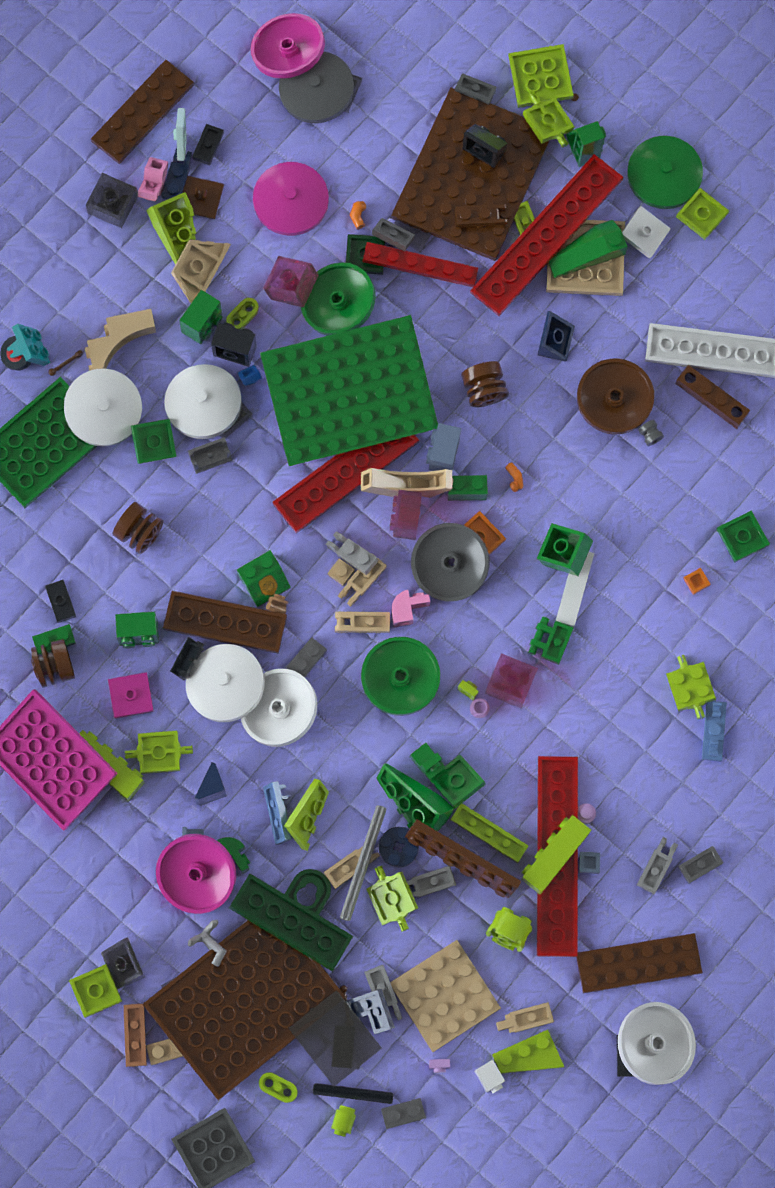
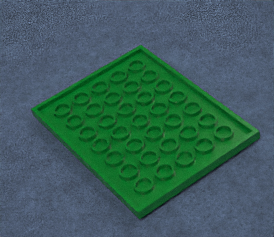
[260,315,438,466]

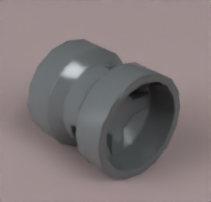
[638,420,664,446]

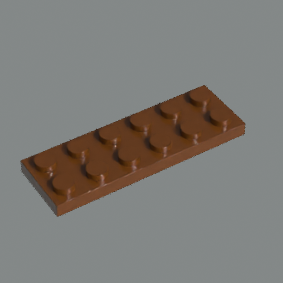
[91,59,194,164]
[163,591,287,654]
[405,819,521,898]
[576,933,703,994]

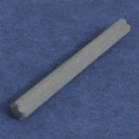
[340,805,386,921]

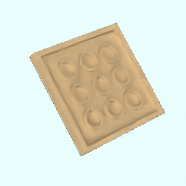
[546,220,625,296]
[390,940,501,1053]

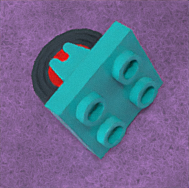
[0,324,51,371]

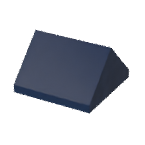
[538,311,575,361]
[195,762,227,806]

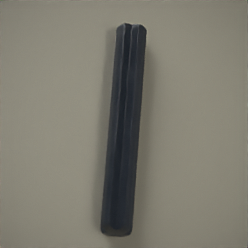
[313,1083,393,1104]

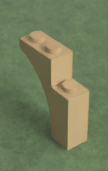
[85,309,156,371]
[361,468,453,498]

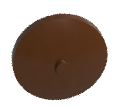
[577,358,654,435]

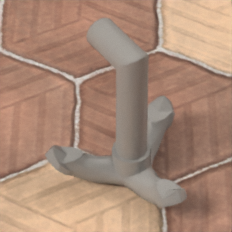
[188,920,226,966]

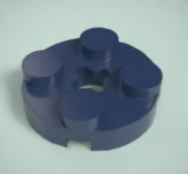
[379,827,419,868]

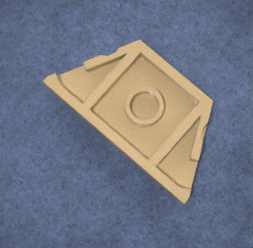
[171,240,231,303]

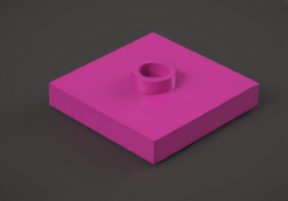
[108,672,154,719]

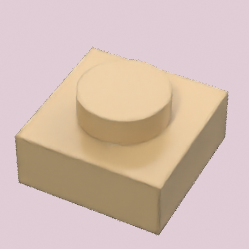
[327,558,355,586]

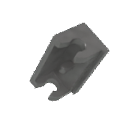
[188,437,232,474]

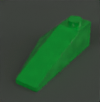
[548,220,628,278]
[376,763,454,831]

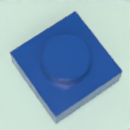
[237,365,262,386]

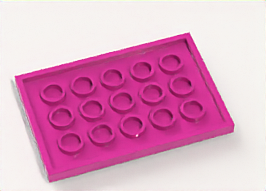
[0,689,118,831]

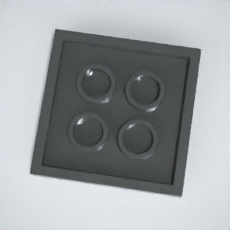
[171,1108,255,1188]

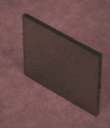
[289,990,382,1087]

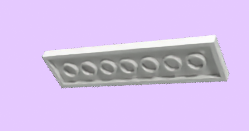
[645,323,775,378]

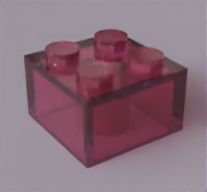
[263,256,319,308]
[390,490,422,540]
[485,653,538,709]

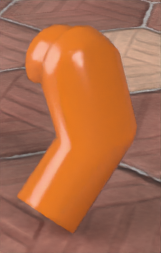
[505,462,524,492]

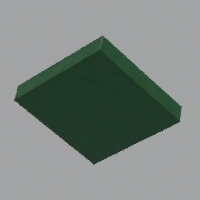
[346,234,385,275]

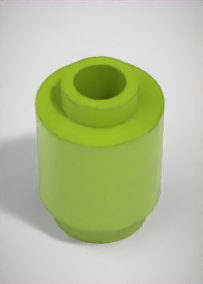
[331,1105,356,1137]

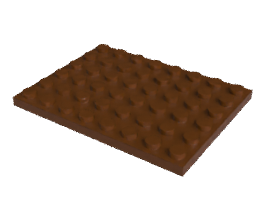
[391,87,550,261]
[142,920,346,1101]

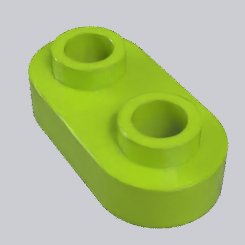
[226,298,259,330]
[259,1072,298,1103]

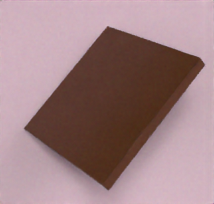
[183,176,224,219]

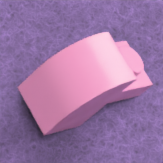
[138,157,168,202]
[392,590,430,627]

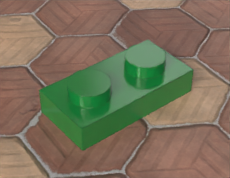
[32,624,76,655]

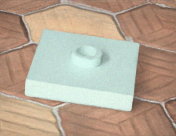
[173,108,187,161]

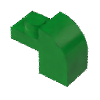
[410,743,445,780]
[217,837,250,874]

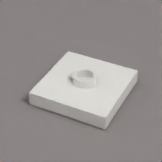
[622,206,671,259]

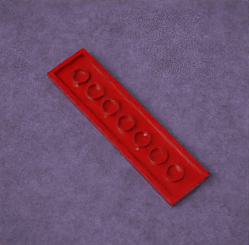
[273,435,419,533]

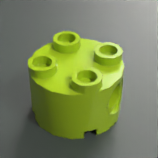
[486,907,533,952]

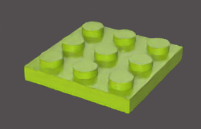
[508,44,574,108]

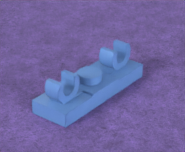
[702,701,727,762]
[263,781,293,845]

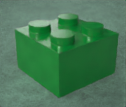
[179,290,223,345]
[537,523,593,577]
[115,612,159,648]

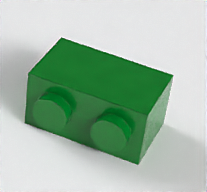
[448,475,488,501]

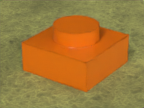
[683,568,711,595]

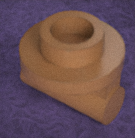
[266,594,288,614]

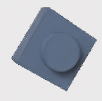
[579,852,600,874]

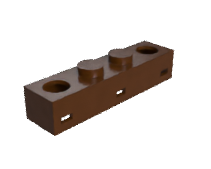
[675,365,750,429]

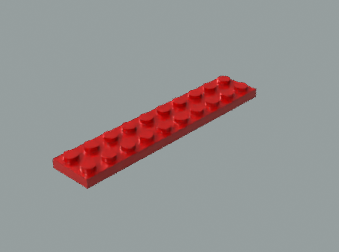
[470,154,623,316]
[537,756,578,957]

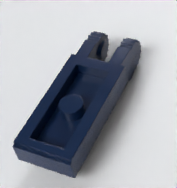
[162,148,192,200]

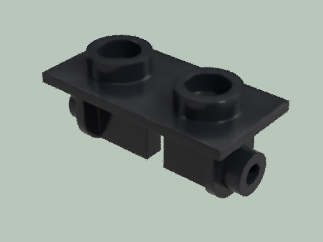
[170,637,204,680]

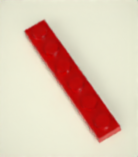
[363,242,478,287]

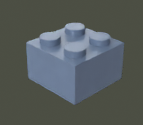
[426,423,461,471]

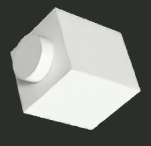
[474,1060,505,1093]

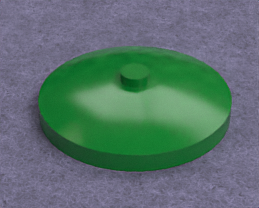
[627,136,703,209]
[301,263,376,336]
[361,637,440,716]

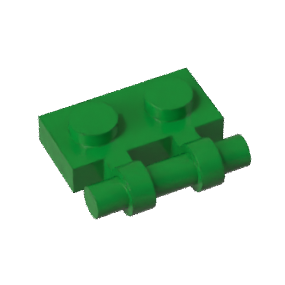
[528,617,573,665]

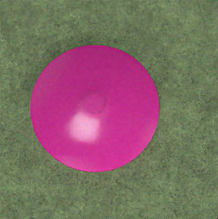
[251,13,325,79]
[253,162,329,236]
[156,834,236,914]

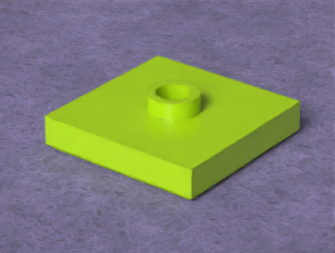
[676,188,729,240]
[69,964,122,1018]

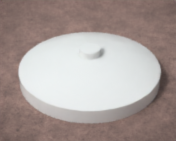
[164,364,242,439]
[64,369,142,446]
[186,644,265,722]
[241,669,318,747]
[618,1002,696,1085]

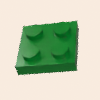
[131,419,177,464]
[717,510,770,563]
[430,755,486,809]

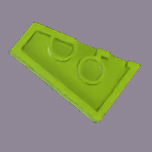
[284,779,329,851]
[492,1030,564,1074]

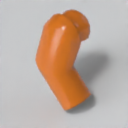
[350,201,366,230]

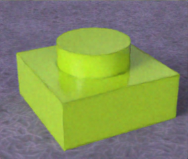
[457,680,479,701]

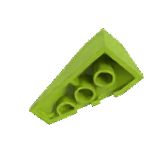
[146,192,196,265]

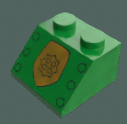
[236,550,291,608]

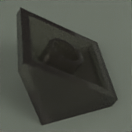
[101,937,145,989]

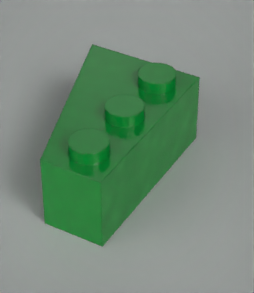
[565,121,606,167]

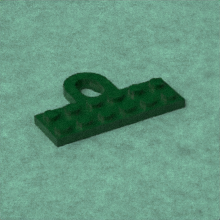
[229,869,353,971]

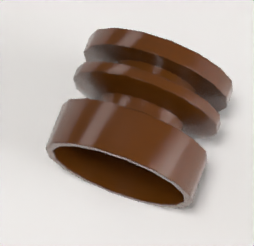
[461,361,509,407]
[112,502,163,554]
[31,639,75,688]

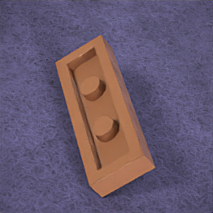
[123,1004,147,1067]

